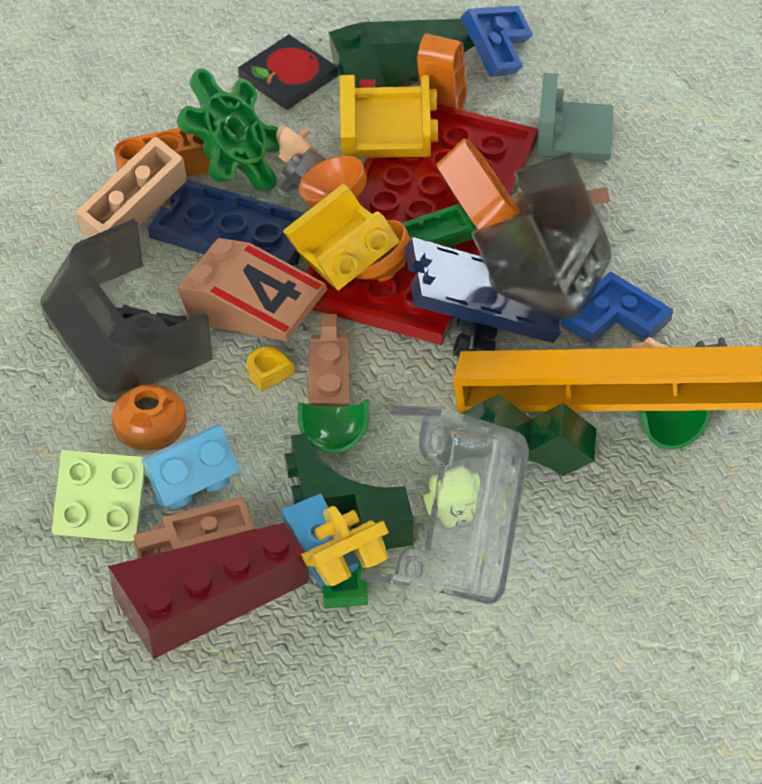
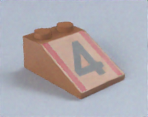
[177,238,327,341]

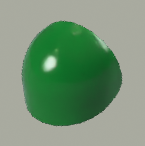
[298,399,370,454]
[636,410,710,450]

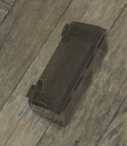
[471,153,612,320]
[40,219,213,402]

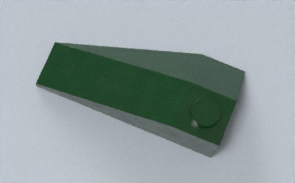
[328,19,475,88]

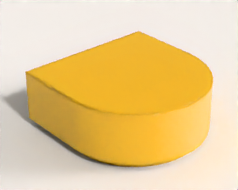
[246,347,295,392]

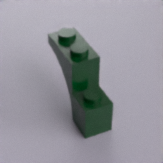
[434,394,596,476]
[284,433,414,550]

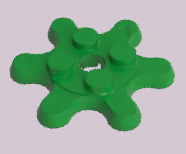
[177,68,279,191]

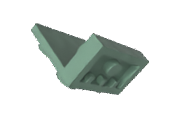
[537,73,614,160]

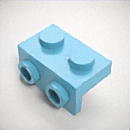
[141,425,240,510]

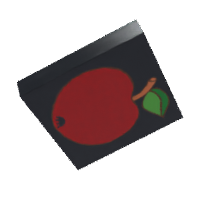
[238,34,338,110]

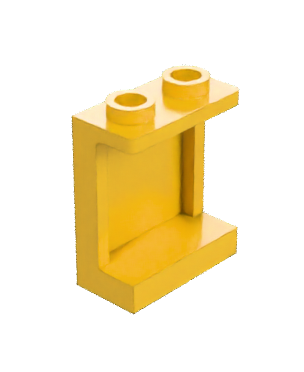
[340,75,438,158]
[283,184,400,290]

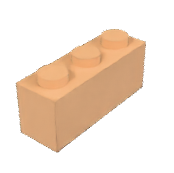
[75,136,187,256]

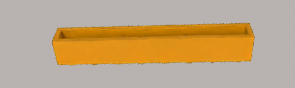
[453,346,762,413]

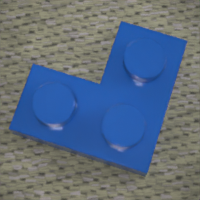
[461,5,533,77]
[561,271,673,344]

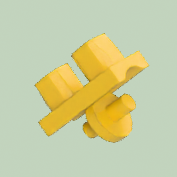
[301,506,389,586]

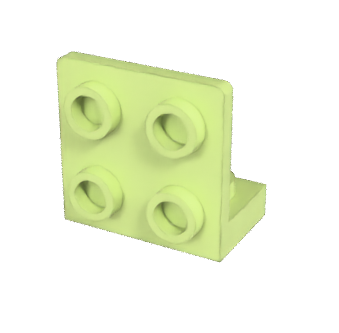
[52,450,149,542]

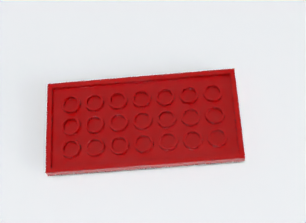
[306,104,539,345]

